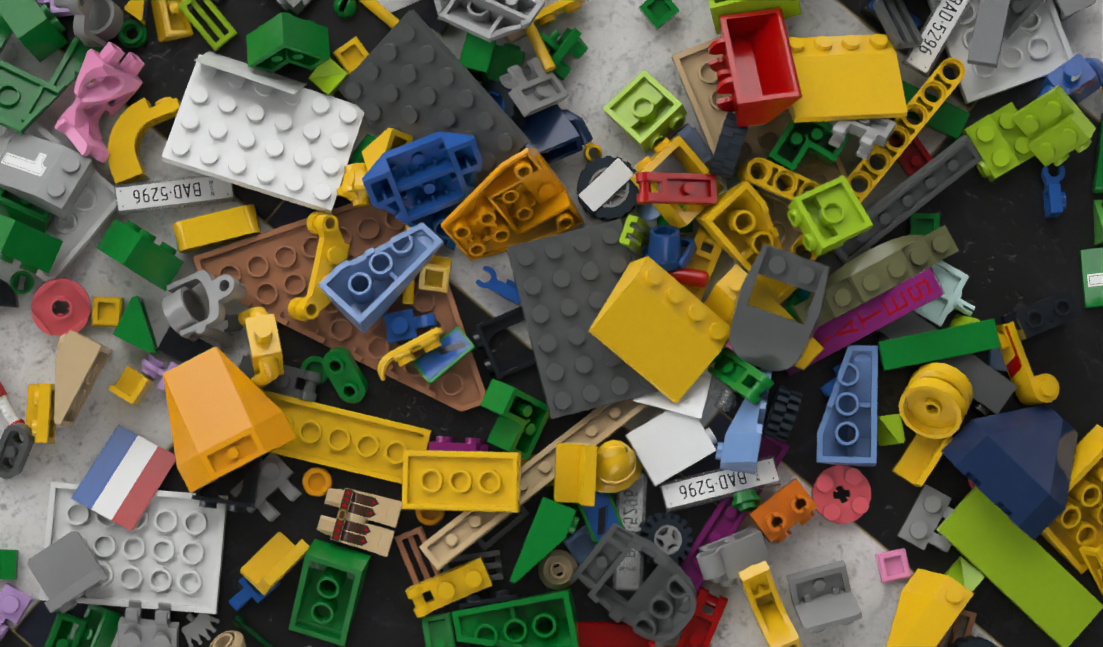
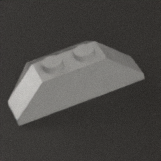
[434,0,545,42]

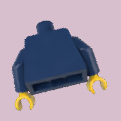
[520,104,603,164]

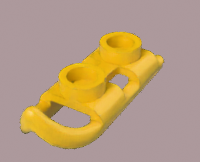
[377,327,443,381]

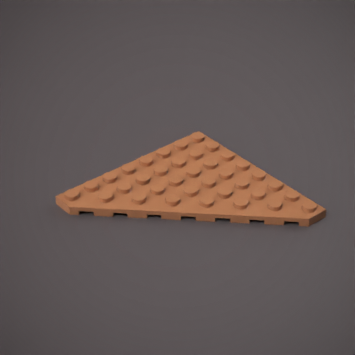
[193,201,486,412]

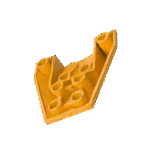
[441,147,584,261]
[163,346,297,493]

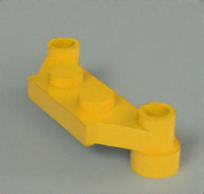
[288,211,350,321]

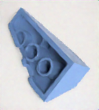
[318,222,444,334]
[817,345,878,467]
[715,368,772,475]

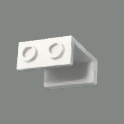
[625,399,718,486]

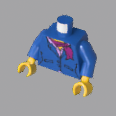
[1037,54,1103,105]

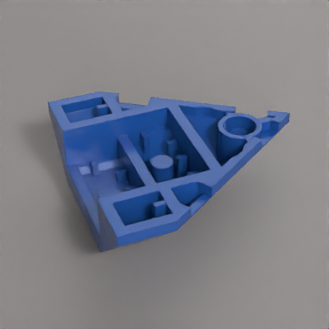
[362,131,483,251]

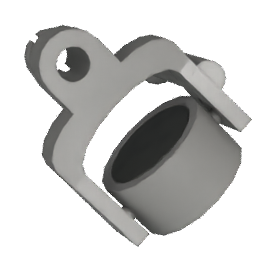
[54,0,124,48]
[162,270,247,348]

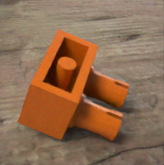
[747,478,818,543]

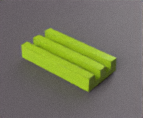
[178,0,238,52]
[619,214,652,257]

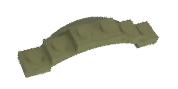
[791,225,959,327]

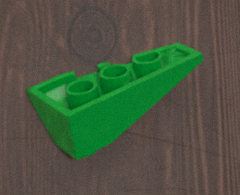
[452,588,579,647]

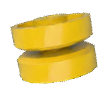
[898,362,974,439]

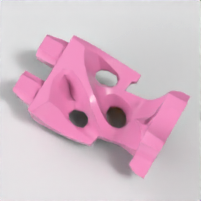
[54,42,145,163]

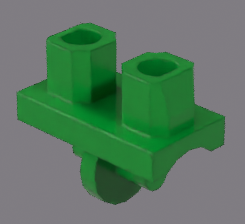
[540,28,588,80]

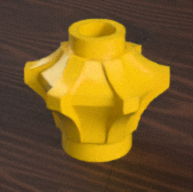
[337,163,370,207]

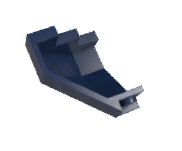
[941,404,1078,540]

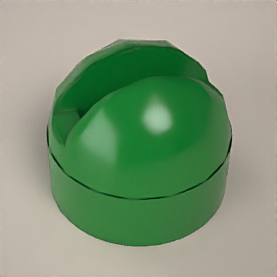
[333,0,357,19]
[10,271,34,295]

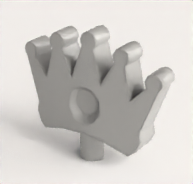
[181,613,220,647]

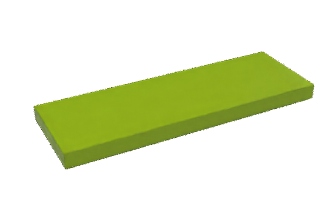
[936,486,1103,647]

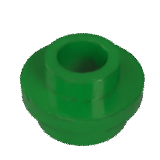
[118,19,147,49]
[732,489,761,513]

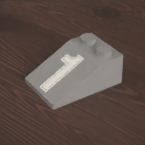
[0,133,95,220]

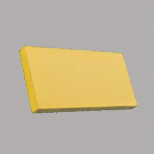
[402,450,521,513]

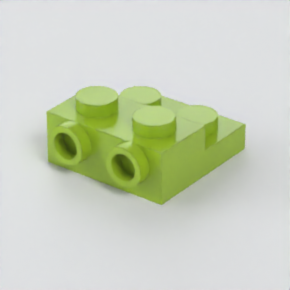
[602,69,687,153]
[1012,85,1096,167]
[961,102,1035,182]
[787,175,873,257]

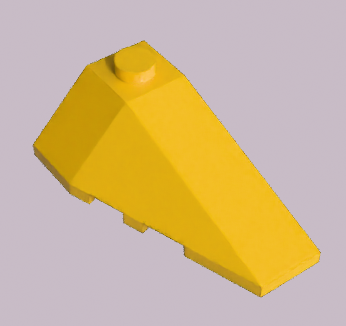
[695,180,798,304]
[704,263,824,370]
[885,568,974,647]

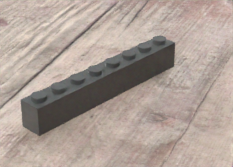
[808,252,1017,417]

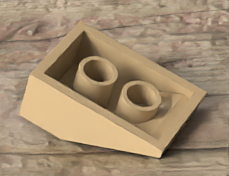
[54,330,112,428]

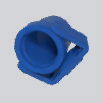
[642,225,697,271]

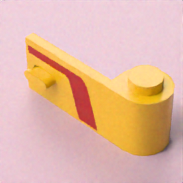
[996,322,1060,406]

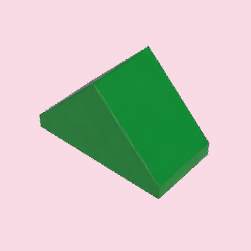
[112,296,160,355]

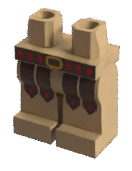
[317,488,402,557]

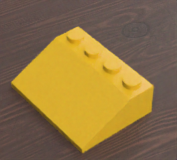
[788,34,908,123]
[588,256,730,403]
[1040,424,1103,574]

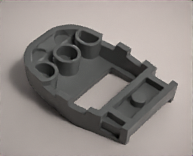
[729,243,831,371]
[570,523,697,642]

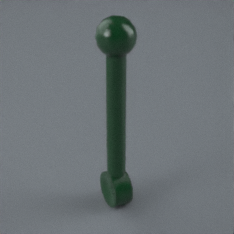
[232,615,274,647]

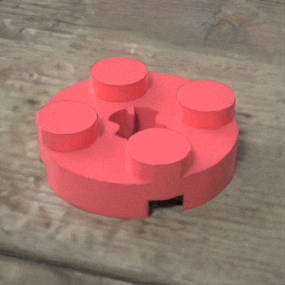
[31,277,91,336]
[811,465,871,524]

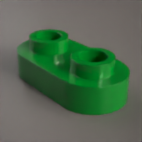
[323,347,368,403]

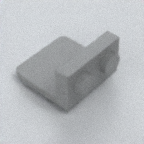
[27,531,108,614]
[786,560,862,633]

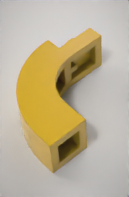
[108,97,181,187]
[738,561,802,647]

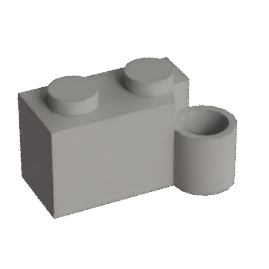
[696,527,772,587]

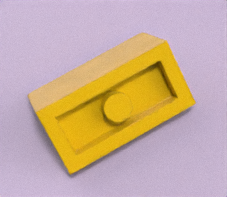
[892,433,953,487]
[553,443,597,506]
[240,532,310,596]

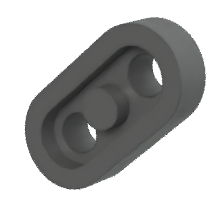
[0,423,34,479]

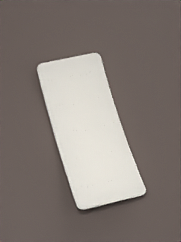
[579,158,634,211]

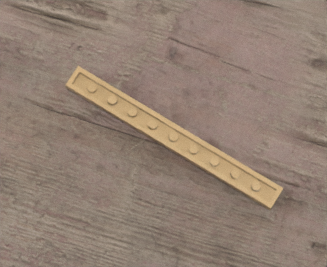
[419,398,650,571]

